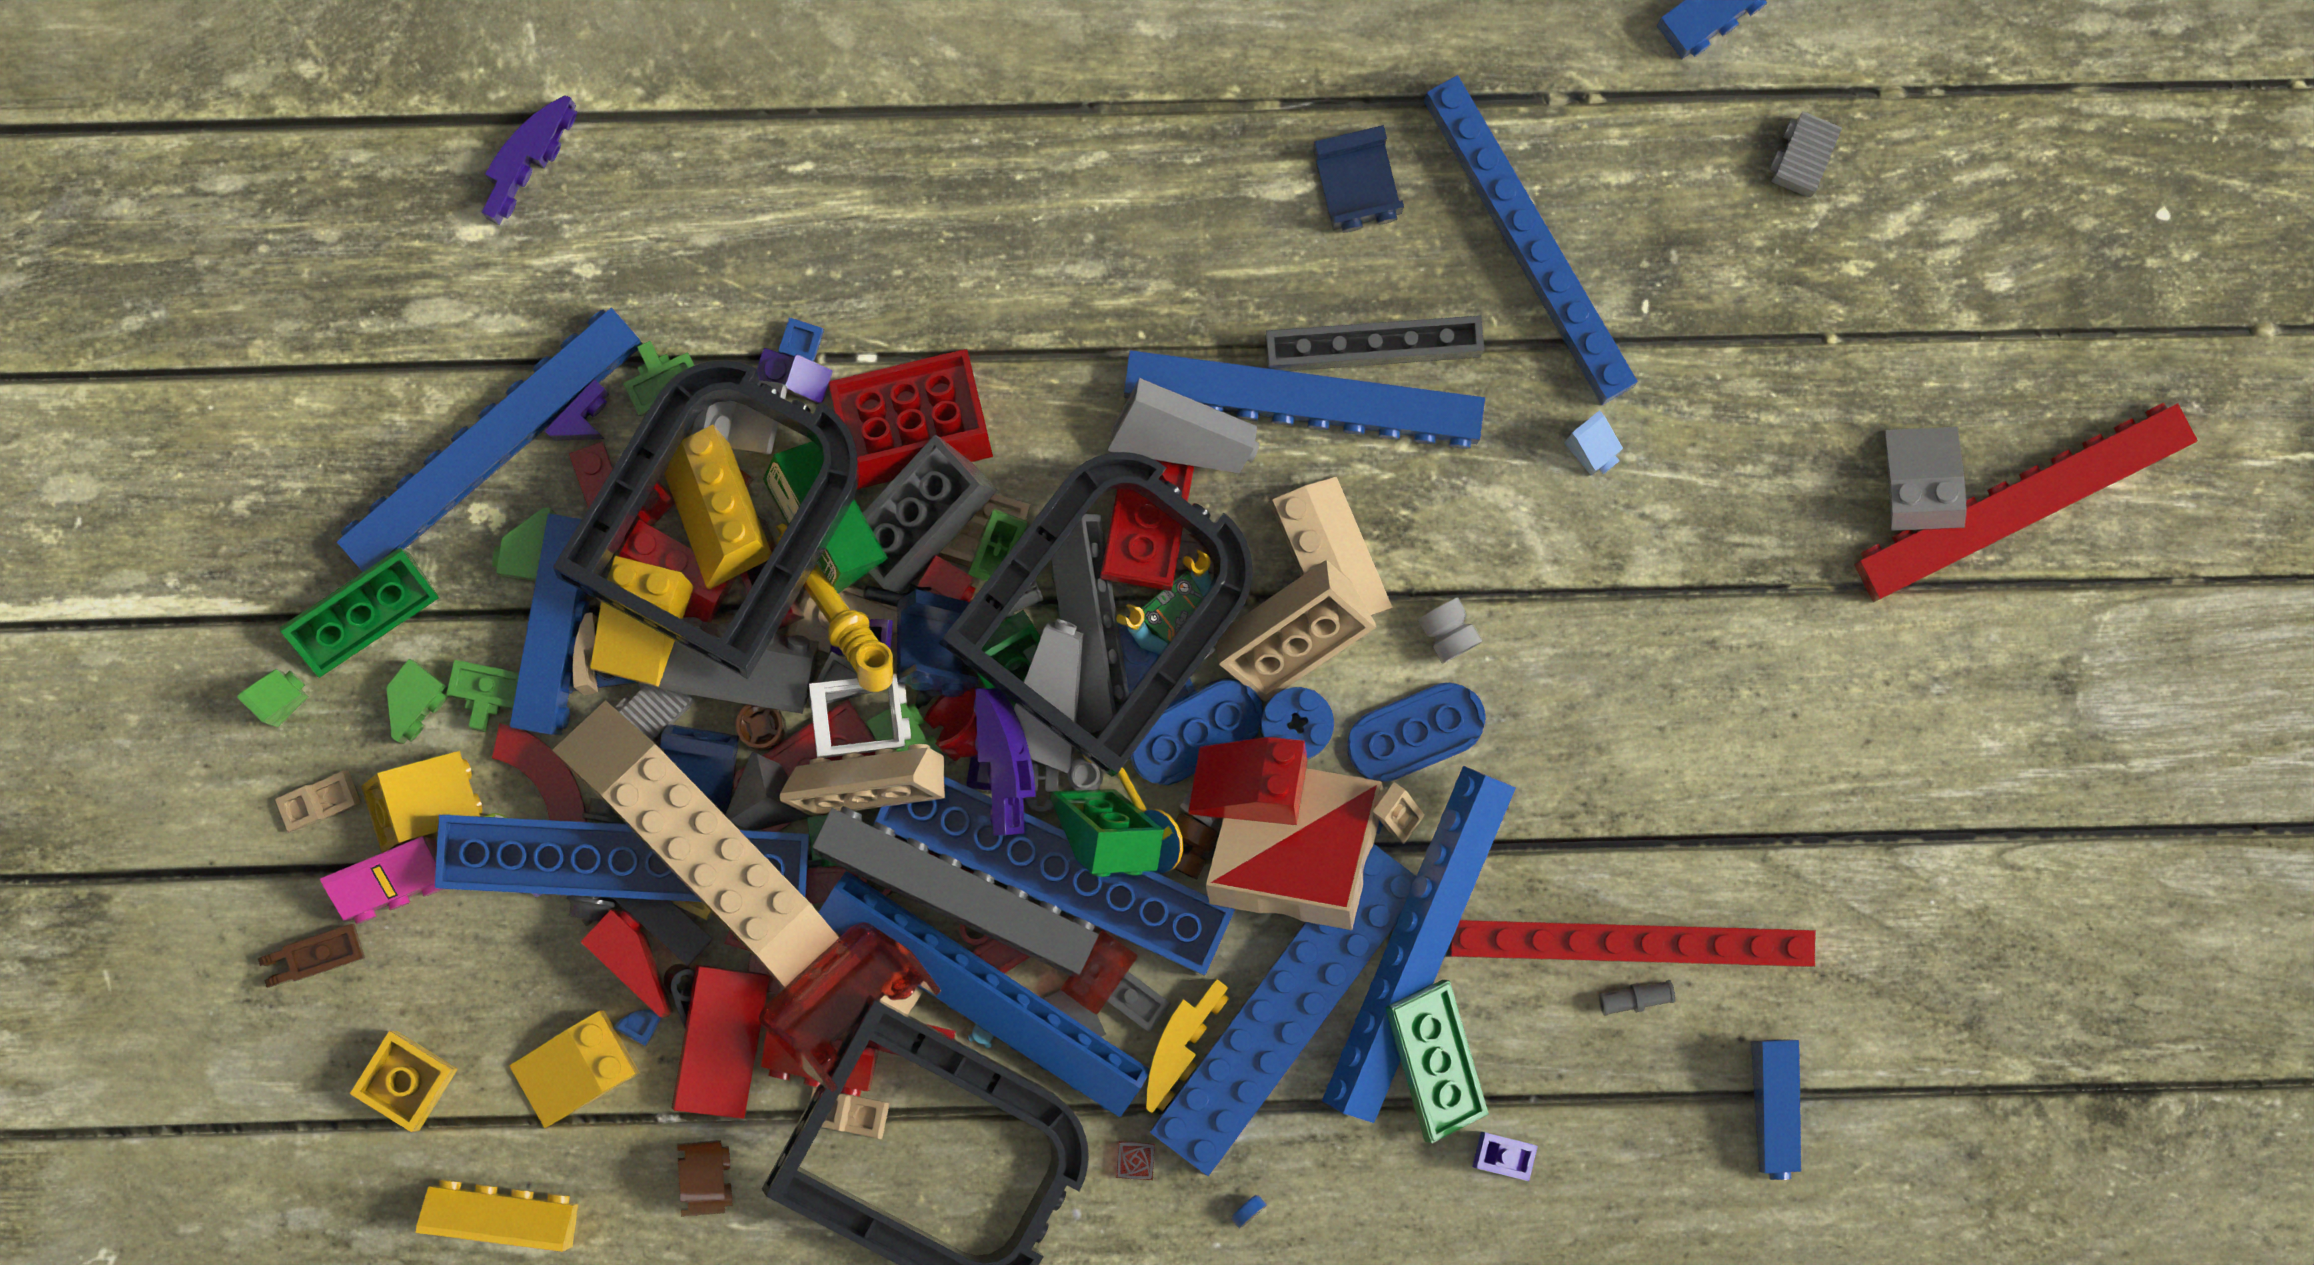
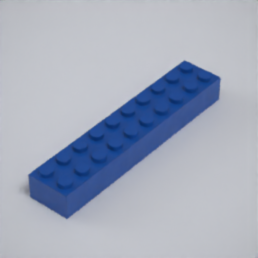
[874,776,1235,976]
[434,814,809,902]
[1149,844,1416,1177]

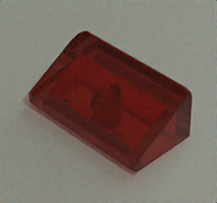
[1060,930,1138,1014]

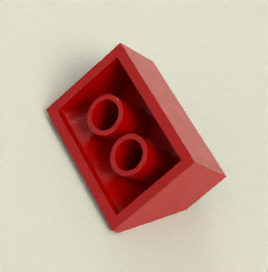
[619,520,737,623]
[761,1024,879,1097]

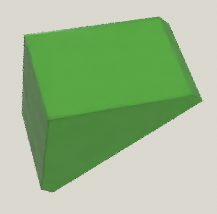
[968,509,1027,581]

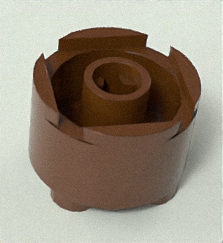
[677,1140,733,1217]

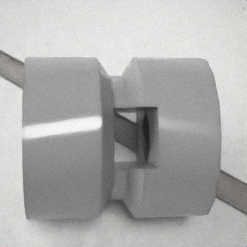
[1417,598,1482,664]

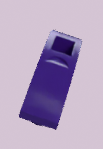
[482,95,577,225]
[974,688,1036,835]

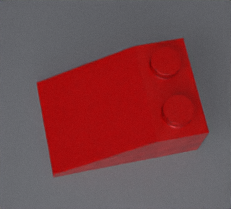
[1188,737,1308,825]
[581,910,673,1017]

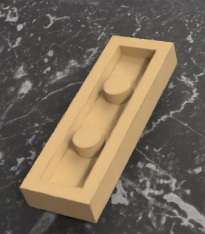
[1372,782,1425,844]

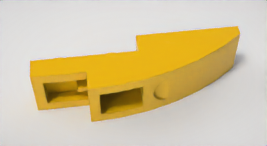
[1146,979,1229,1113]

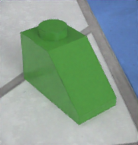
[492,507,555,582]
[237,669,309,727]

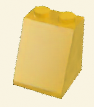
[361,751,482,853]

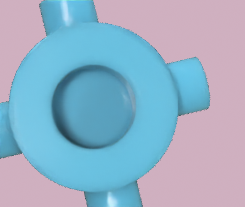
[968,1024,994,1049]

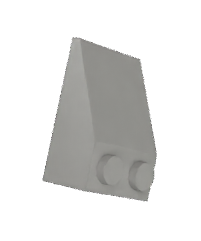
[1885,427,1967,531]

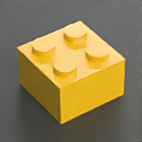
[350,1031,458,1132]

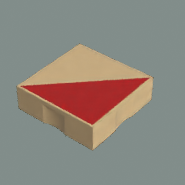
[1206,768,1383,930]

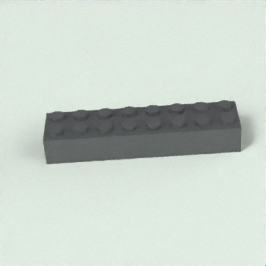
[812,806,1099,979]

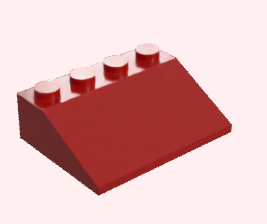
[829,349,993,489]

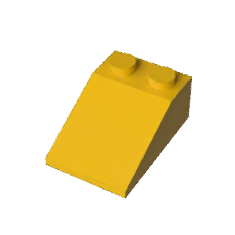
[590,556,694,687]
[509,1010,640,1129]

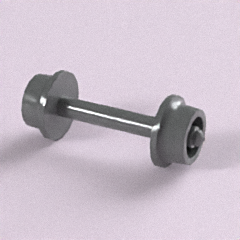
[567,798,626,926]

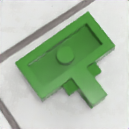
[623,341,695,416]
[446,660,519,732]

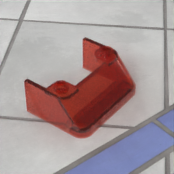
[759,922,941,1092]

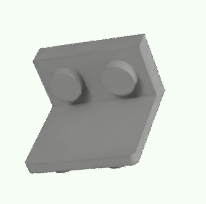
[692,380,788,455]

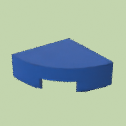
[614,1010,663,1046]

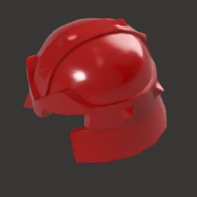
[924,688,978,761]

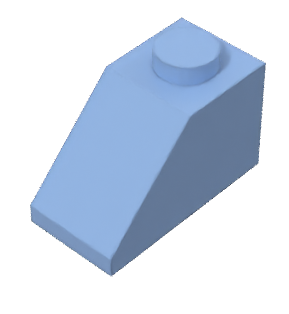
[1564,410,1623,476]

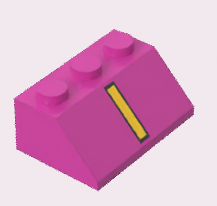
[320,836,443,925]

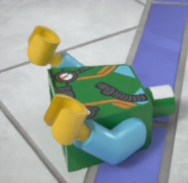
[1116,549,1216,660]

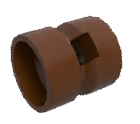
[735,704,787,751]
[1175,814,1219,880]

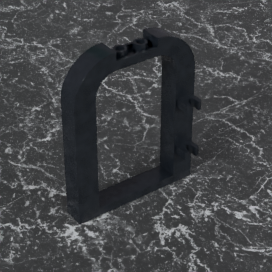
[553,360,859,679]
[939,452,1253,777]
[762,994,1089,1265]

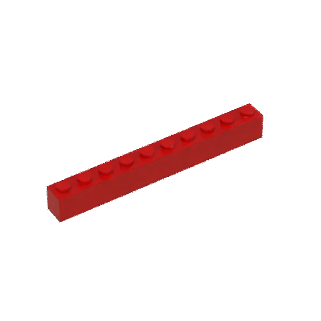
[1854,403,2198,603]
[1448,920,1816,967]

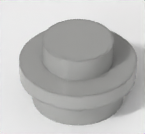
[1068,757,1104,790]

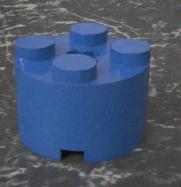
[1260,687,1334,760]

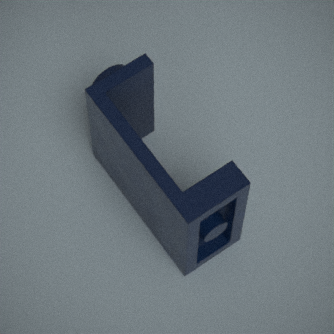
[1313,125,1404,233]
[897,589,978,697]
[660,724,739,815]

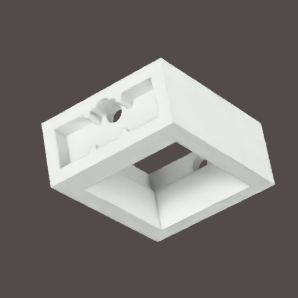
[809,674,911,758]

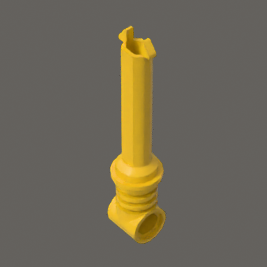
[776,523,893,692]

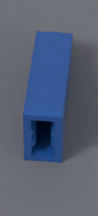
[1751,1039,1801,1180]

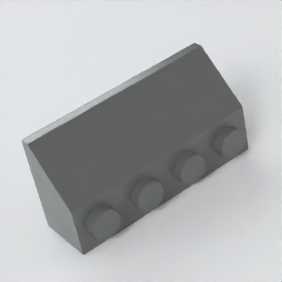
[862,435,998,593]
[659,617,819,714]

